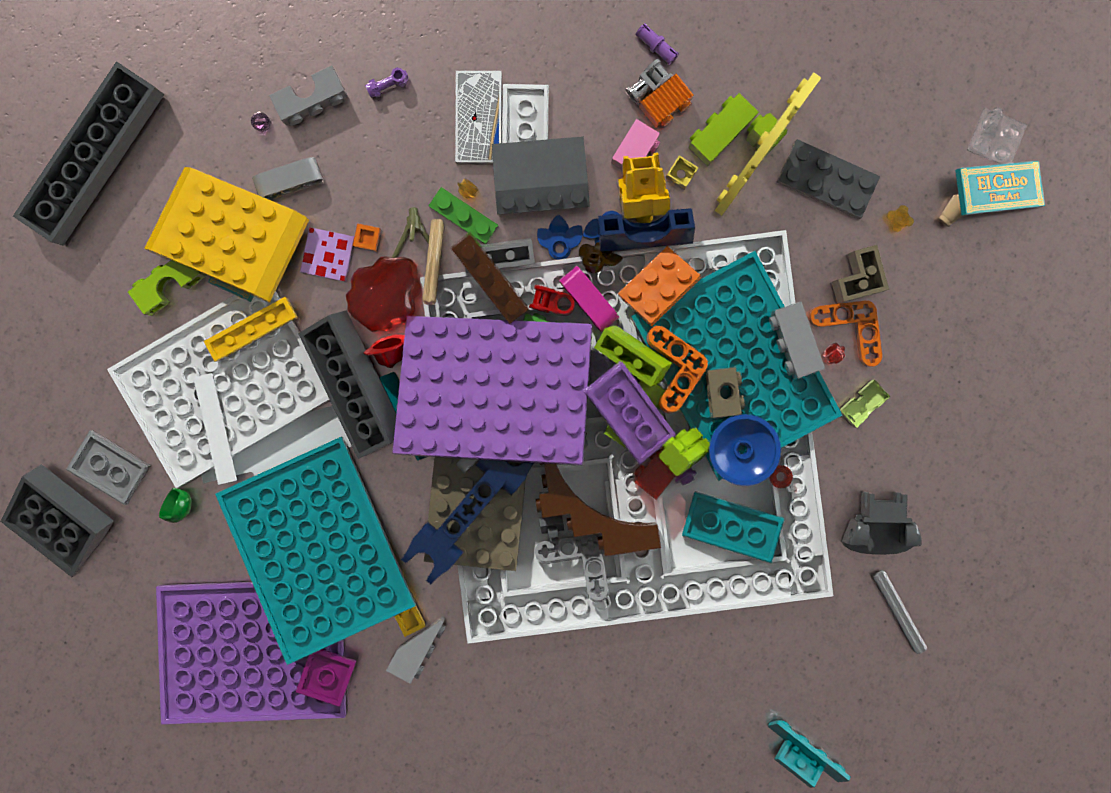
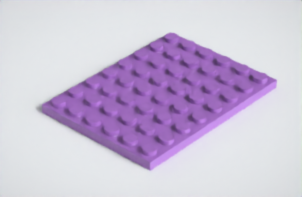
[392,316,592,465]
[156,582,346,724]

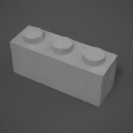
[465,238,535,273]
[769,302,825,379]

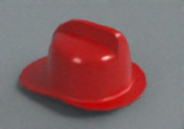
[363,335,405,368]

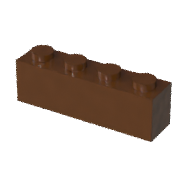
[451,232,528,324]

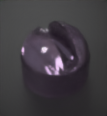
[251,112,271,132]

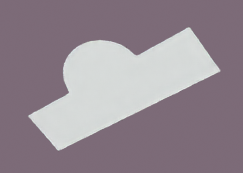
[201,406,352,483]

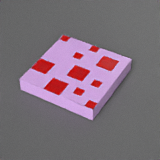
[300,227,354,282]

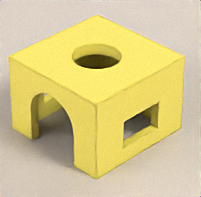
[665,155,699,190]

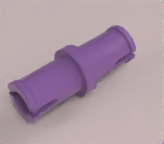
[635,23,679,65]

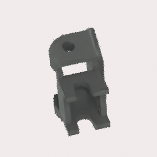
[841,492,922,555]

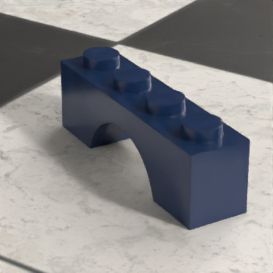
[598,208,695,252]

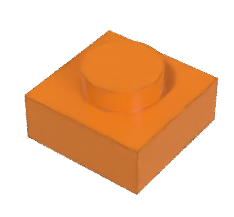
[353,223,381,252]

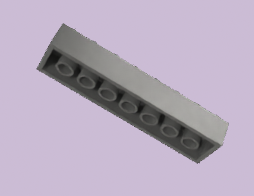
[13,61,164,246]

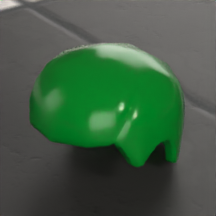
[159,488,192,523]

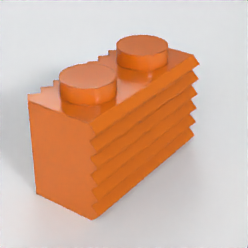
[639,73,694,128]

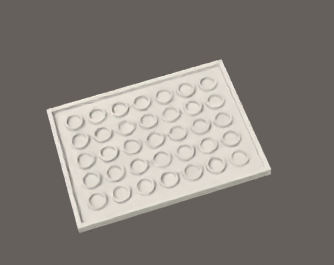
[107,291,330,488]

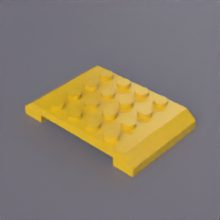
[144,167,309,303]

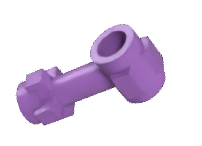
[365,67,409,98]

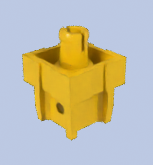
[618,153,670,223]

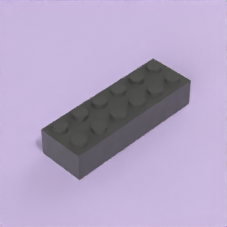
[298,310,396,459]

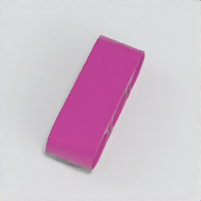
[559,266,620,332]

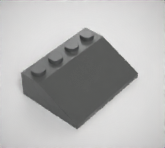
[492,136,590,215]
[0,464,114,577]

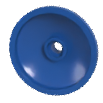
[709,414,781,486]

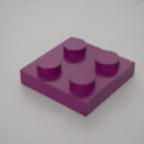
[296,649,356,707]

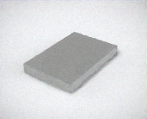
[66,430,151,505]

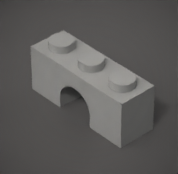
[269,65,348,126]

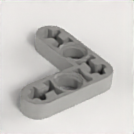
[535,534,608,602]

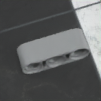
[252,157,323,200]

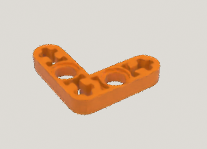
[808,300,882,367]
[646,326,708,413]

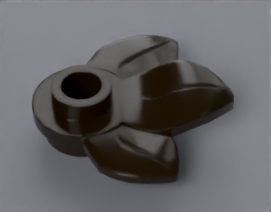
[579,242,623,273]

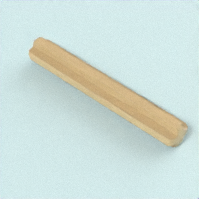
[423,219,444,305]

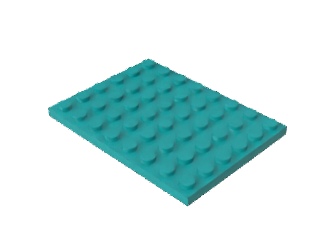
[631,251,842,481]
[215,437,417,665]

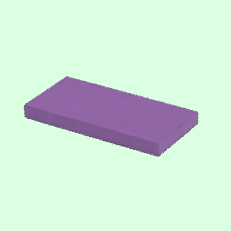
[584,361,676,464]

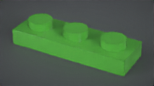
[429,187,498,244]

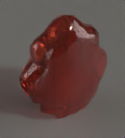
[345,256,422,333]

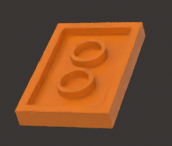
[618,246,701,327]

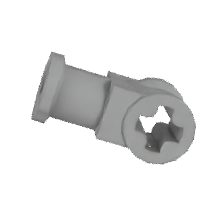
[626,59,673,105]

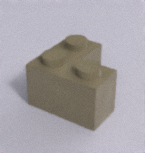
[832,245,889,304]

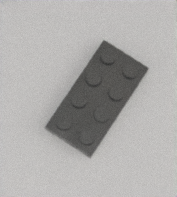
[777,139,880,219]

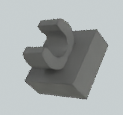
[539,515,564,542]

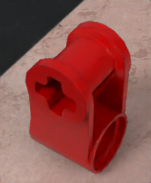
[529,285,575,316]

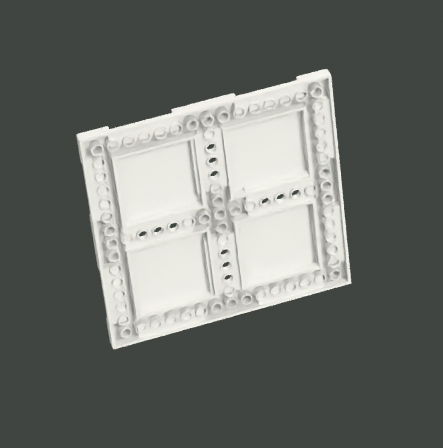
[420,230,834,644]

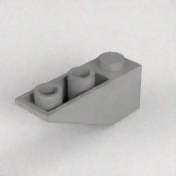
[386,617,446,684]

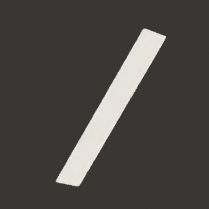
[193,373,237,485]

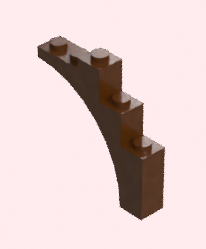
[535,463,661,556]

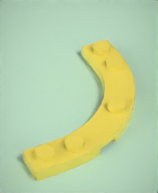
[715,73,821,216]

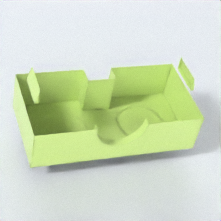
[840,380,891,428]

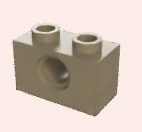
[705,367,745,418]

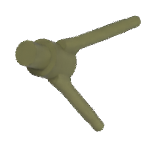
[389,207,442,267]

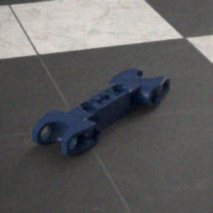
[401,460,534,585]

